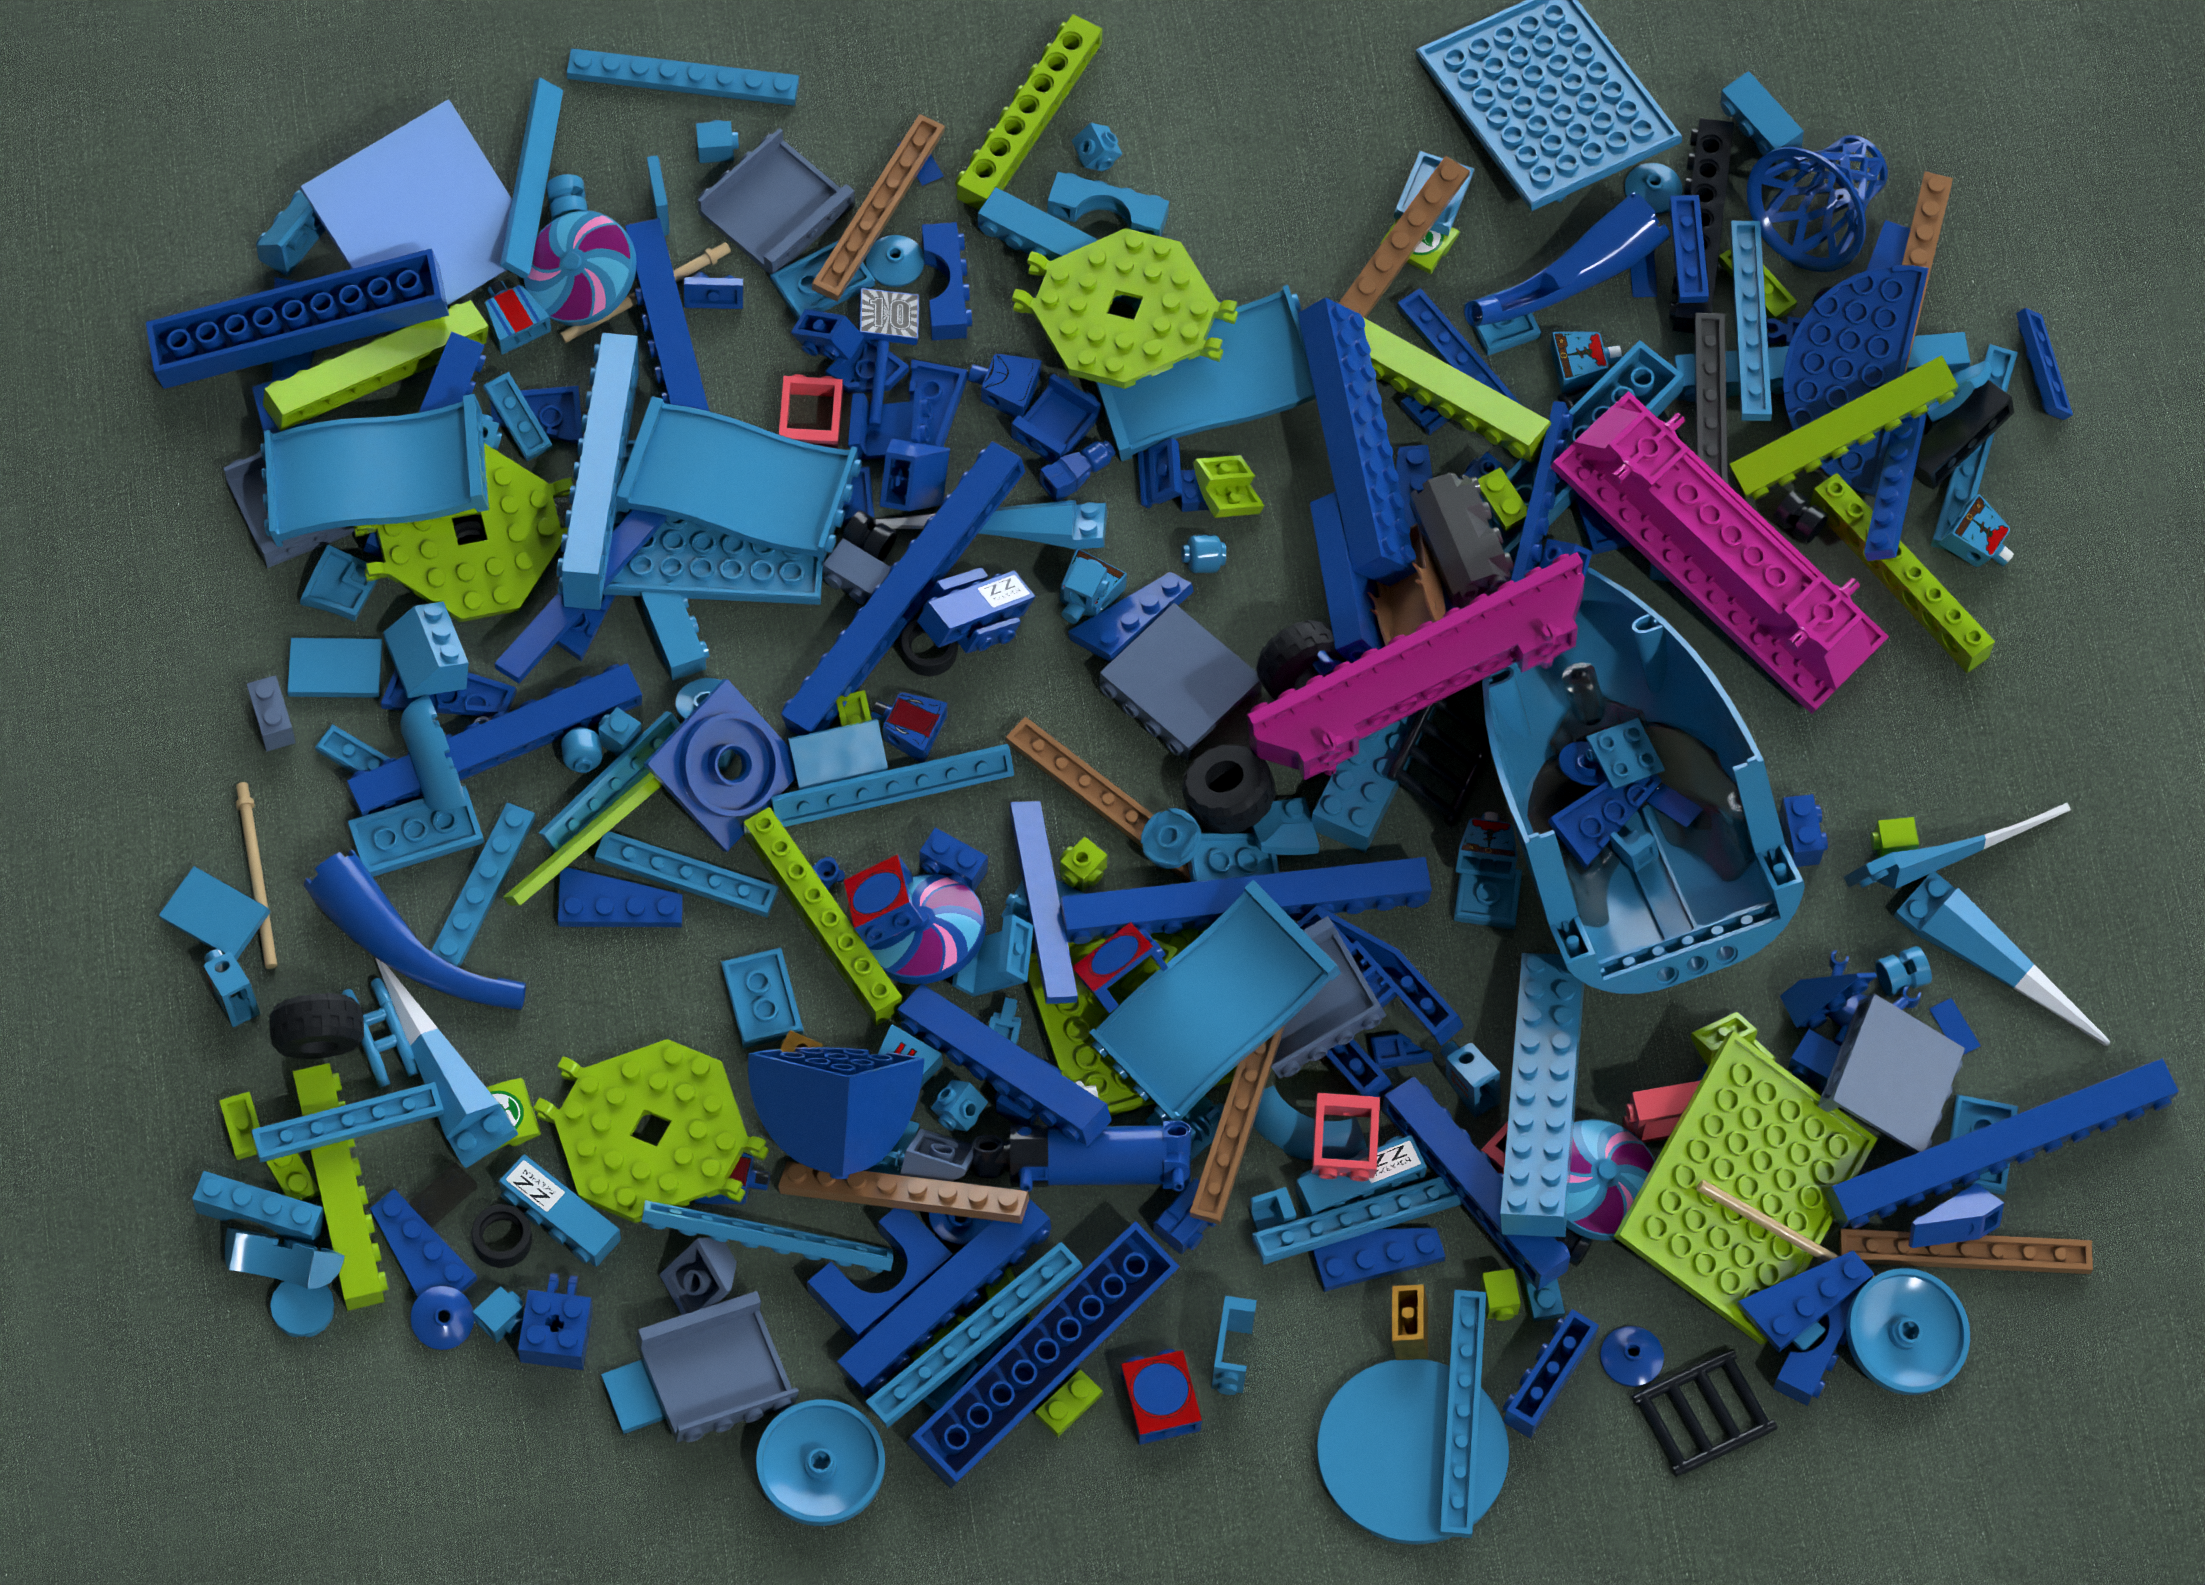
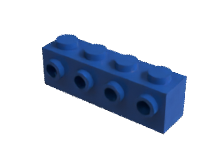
[1502,1309,1599,1439]

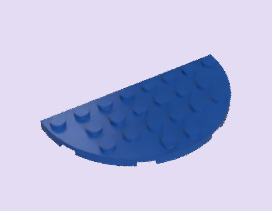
[1783,265,1929,497]

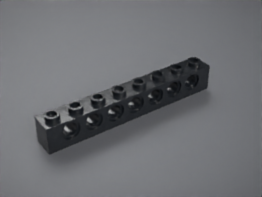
[1669,118,1734,334]

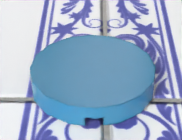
[1141,808,1201,869]
[270,1281,335,1338]

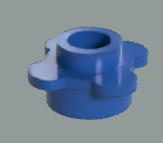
[811,857,845,890]

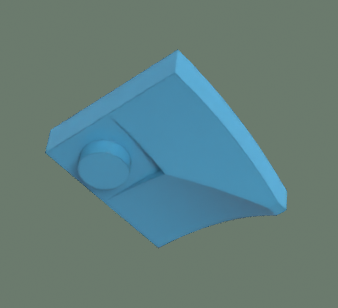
[1927,360,1993,422]
[300,545,379,622]
[1250,797,1319,855]

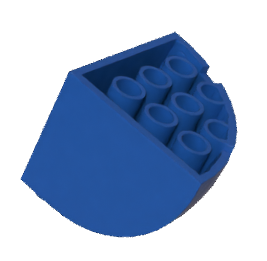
[748,1047,924,1179]

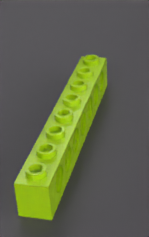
[955,14,1103,210]
[1810,473,1995,673]
[744,807,902,1026]

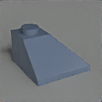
[900,1128,973,1182]
[659,1237,737,1315]

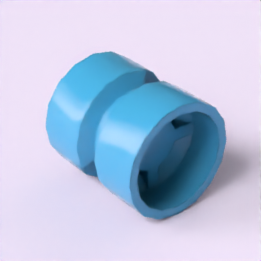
[546,174,588,221]
[1875,946,1932,997]

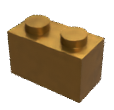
[1392,1284,1428,1360]

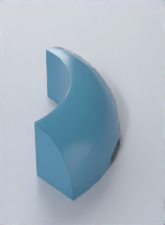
[400,695,467,811]
[1253,1085,1366,1161]
[225,1228,345,1289]

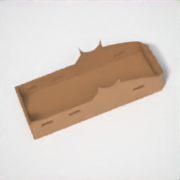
[1367,523,1446,646]

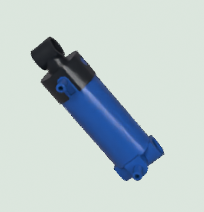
[972,1121,1191,1192]

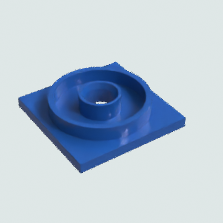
[644,679,796,852]

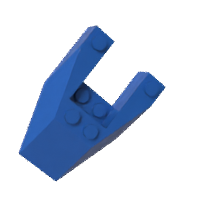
[1296,905,1464,1098]

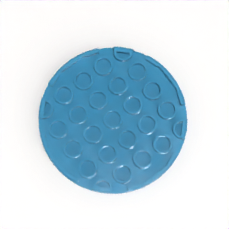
[1317,1359,1509,1544]

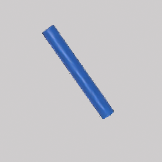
[869,340,889,427]

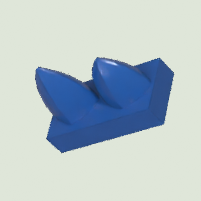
[684,271,744,309]

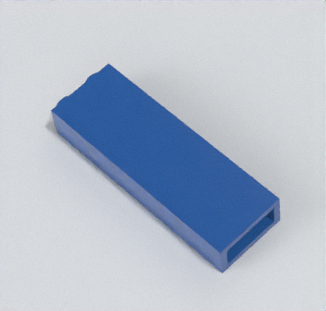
[1310,491,1386,664]

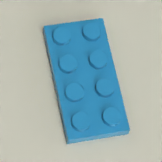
[348,785,484,877]

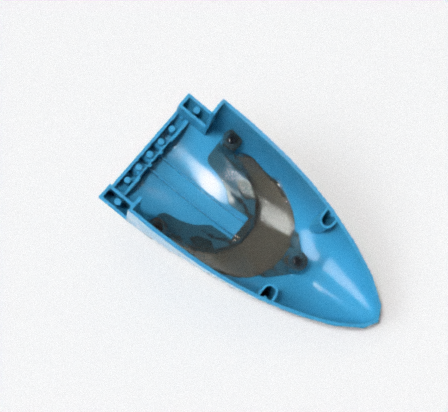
[1482,559,1805,994]

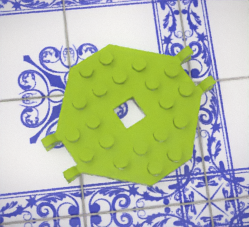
[1012,228,1238,389]
[353,443,573,622]
[533,1039,769,1223]

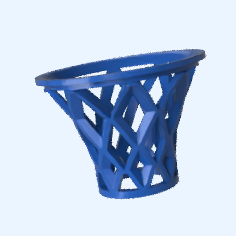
[1747,135,1888,272]

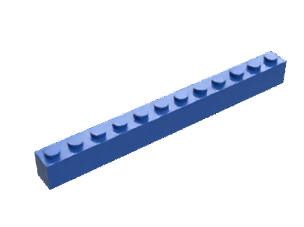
[781,441,1026,736]
[1060,857,1432,944]
[1825,1058,2179,1229]

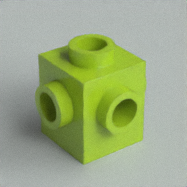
[1059,836,1108,892]

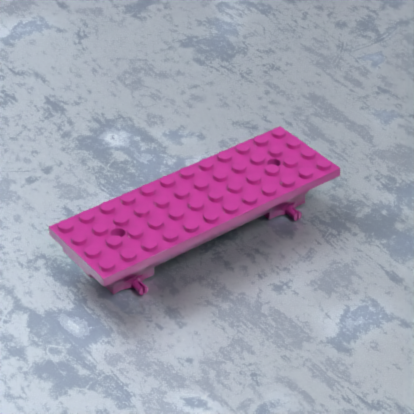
[1550,391,1889,714]
[1248,552,1585,780]

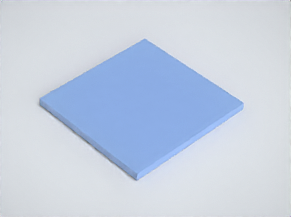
[300,99,512,334]

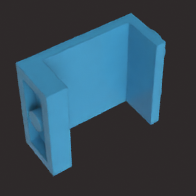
[952,914,1034,997]
[1211,1296,1257,1395]

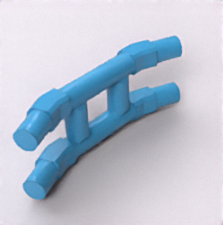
[342,978,420,1088]

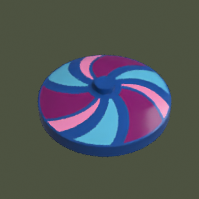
[869,874,986,984]

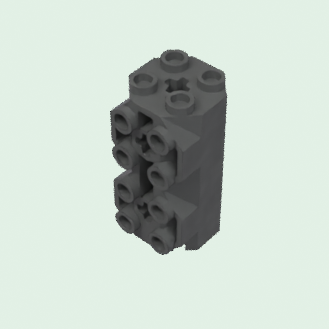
[1409,473,1514,609]

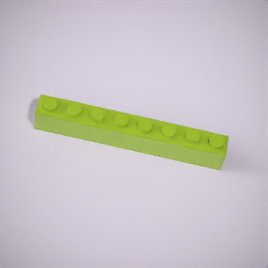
[263,300,489,431]
[1363,317,1551,463]
[1729,355,1959,500]
[293,1063,389,1311]

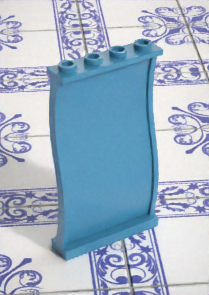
[1095,285,1316,462]
[260,394,489,547]
[616,396,862,562]
[1089,880,1341,1121]

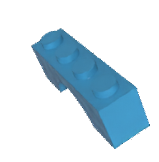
[1047,172,1169,237]
[192,1171,326,1247]

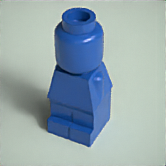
[1039,440,1115,502]

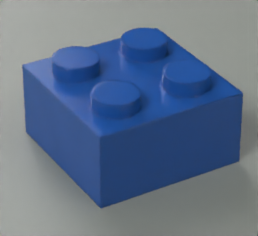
[1180,470,1209,512]

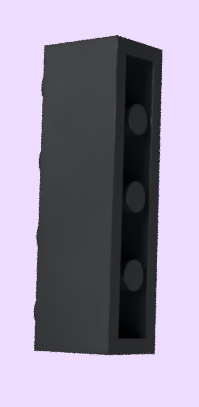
[1914,380,2015,490]

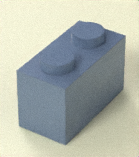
[823,538,891,605]
[247,675,296,752]

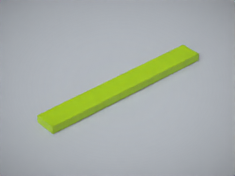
[503,772,662,906]

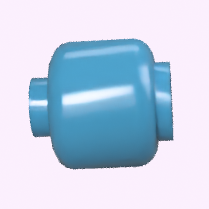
[1181,534,1226,573]
[561,727,603,773]

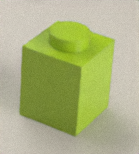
[1870,817,1919,858]
[1480,1268,1521,1321]

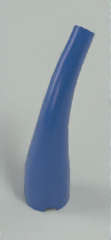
[1464,192,1671,327]
[303,850,526,1010]

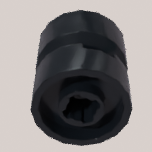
[1772,490,1829,545]
[841,510,897,561]

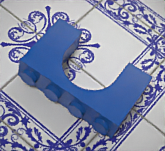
[807,1208,953,1343]

